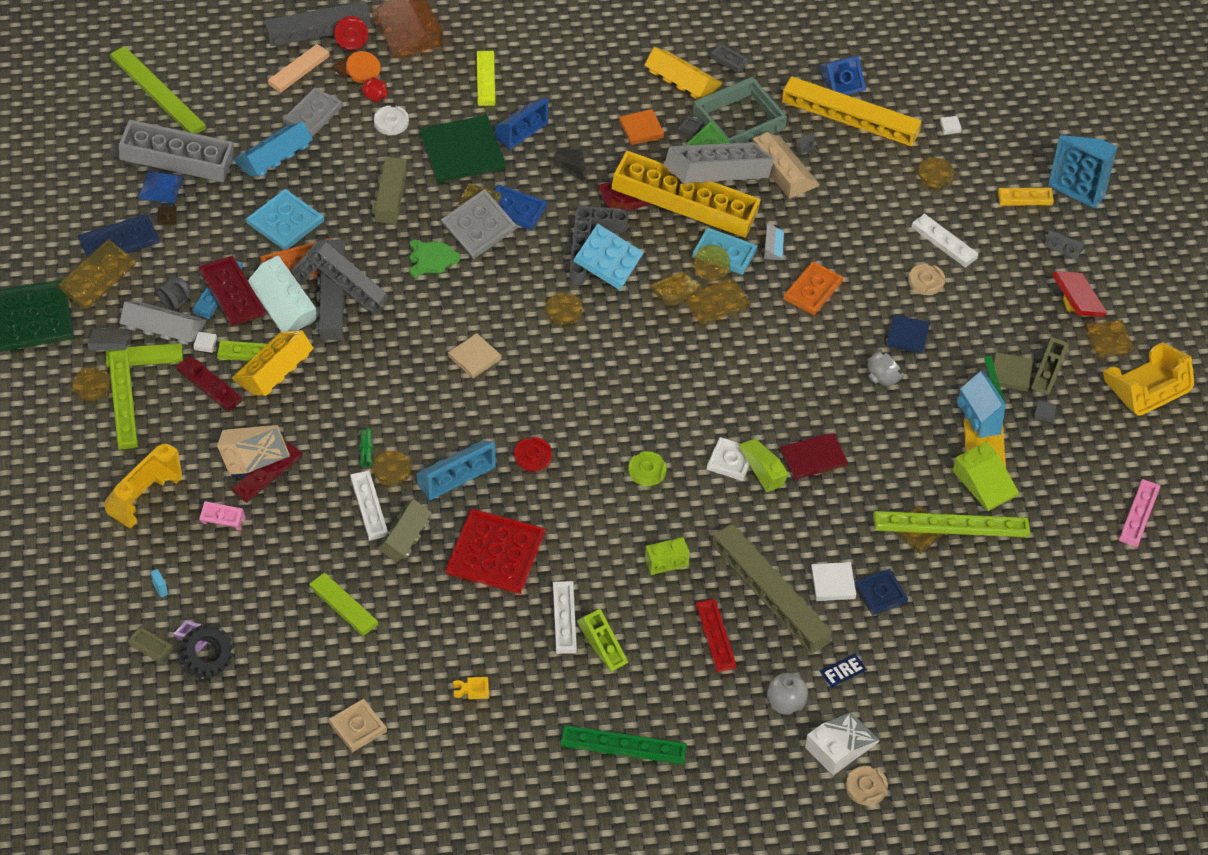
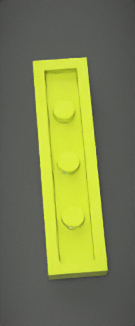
[477,51,495,106]

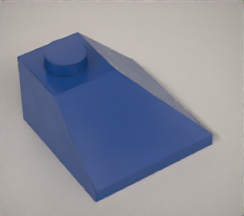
[820,56,866,95]
[139,170,184,204]

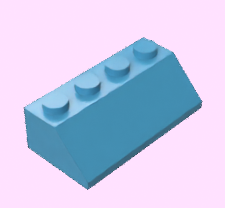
[233,121,313,177]
[417,440,496,501]

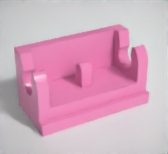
[199,501,246,531]

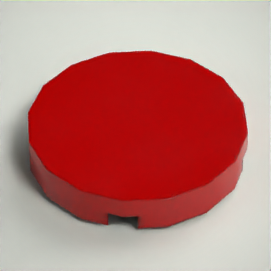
[334,16,368,51]
[514,437,552,471]

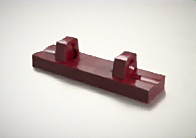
[176,355,242,412]

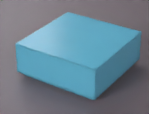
[151,569,168,597]

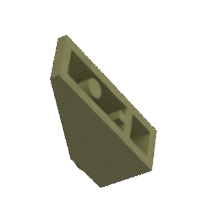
[1031,337,1070,396]

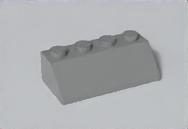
[119,301,206,345]

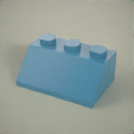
[957,370,1006,438]

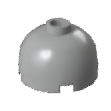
[868,349,904,386]
[767,672,808,715]

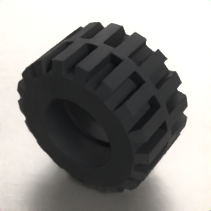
[178,624,233,679]

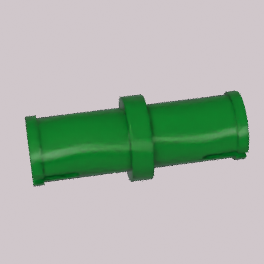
[359,428,374,468]

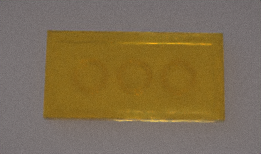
[58,239,136,310]

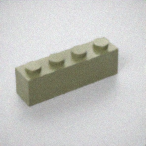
[372,157,407,224]

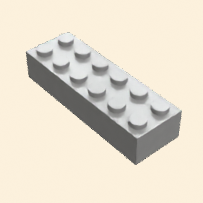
[119,119,234,182]
[664,142,774,184]

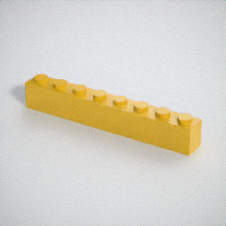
[782,76,922,146]

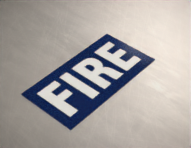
[820,654,867,688]

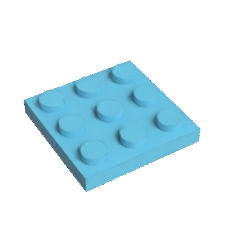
[246,189,324,250]
[573,224,644,290]

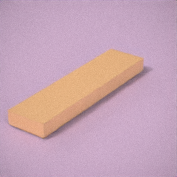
[268,44,330,93]

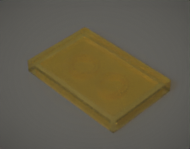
[684,277,750,325]

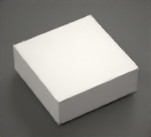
[940,116,962,135]
[194,332,217,353]

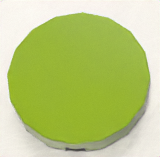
[628,451,667,486]

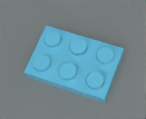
[693,227,758,275]

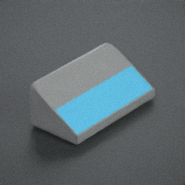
[764,224,784,260]

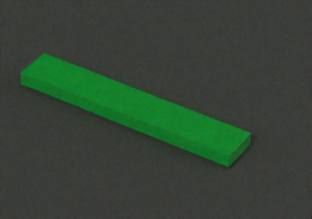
[561,725,687,765]

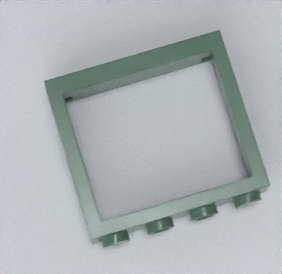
[693,77,787,143]

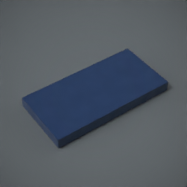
[78,214,160,265]

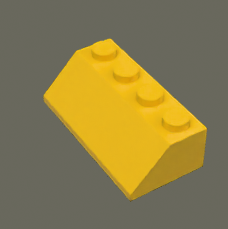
[645,47,723,99]
[232,330,314,396]

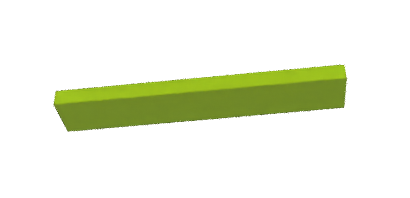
[109,349,138,450]

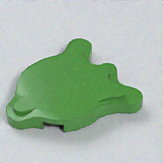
[410,240,460,278]

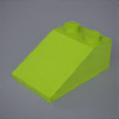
[953,441,1019,511]

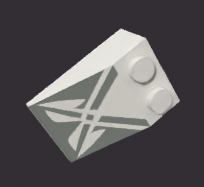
[805,712,879,776]

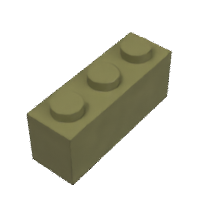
[378,499,432,563]

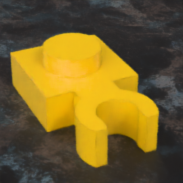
[453,677,489,700]

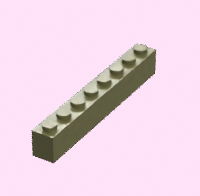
[712,524,832,654]

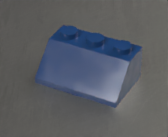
[495,97,549,150]

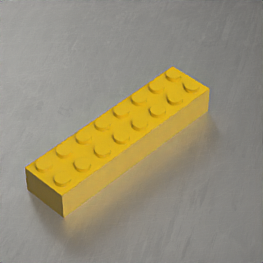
[611,151,761,238]

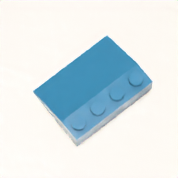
[1048,135,1117,209]

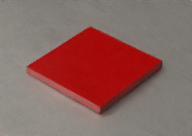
[445,508,546,594]

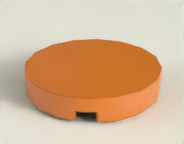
[346,51,381,84]

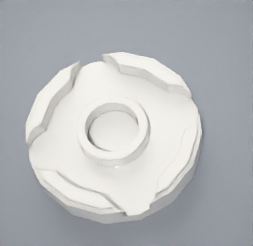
[374,106,409,135]

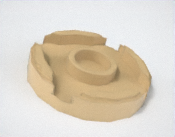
[908,263,945,295]
[846,766,888,806]

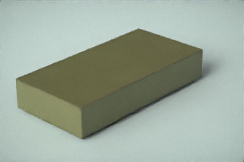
[128,627,173,663]

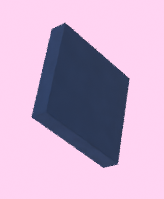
[886,315,930,354]
[854,569,908,616]

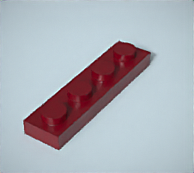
[232,442,302,503]

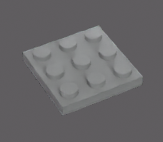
[441,189,517,259]

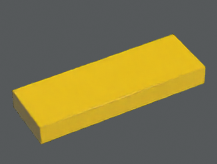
[998,188,1054,206]

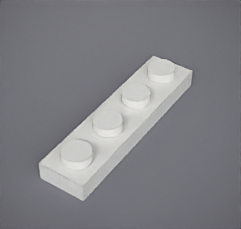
[912,214,978,268]
[350,471,388,541]
[553,581,577,654]

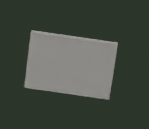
[283,88,343,137]

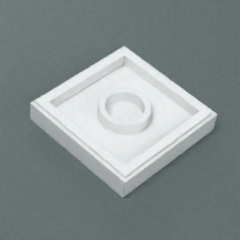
[707,437,750,481]
[811,562,856,601]

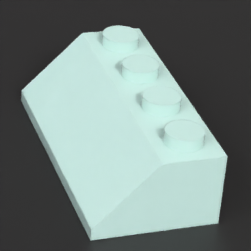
[248,256,317,331]

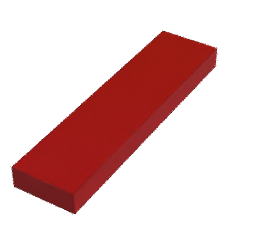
[696,599,737,672]

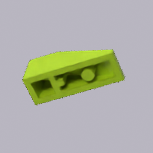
[738,438,789,492]
[577,609,629,672]

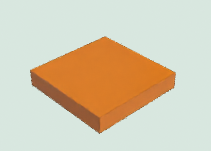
[619,109,664,145]

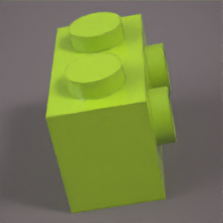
[645,537,690,575]

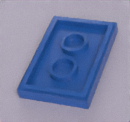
[491,185,547,230]

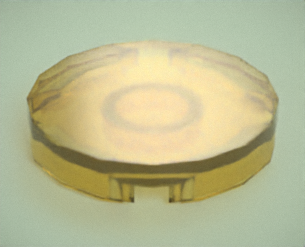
[918,158,954,188]
[694,245,730,282]
[546,293,583,325]
[72,367,111,401]
[373,451,412,486]

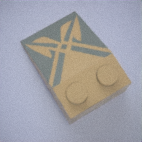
[217,425,289,475]

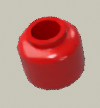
[362,77,389,103]

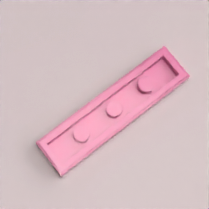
[1119,479,1161,547]

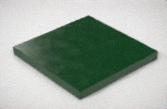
[419,115,506,183]
[0,279,75,352]

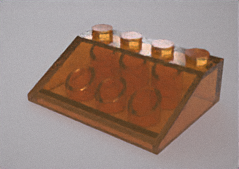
[372,0,443,59]

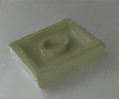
[994,352,1033,392]

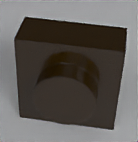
[158,206,177,225]

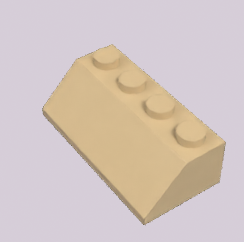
[752,132,819,199]

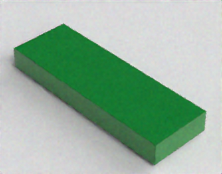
[984,356,1005,402]

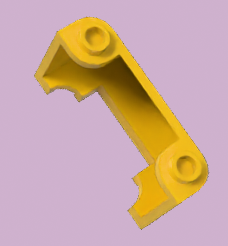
[1103,342,1194,416]
[104,444,183,529]

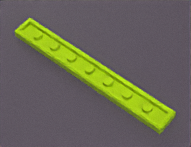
[110,46,206,134]
[873,511,1030,537]

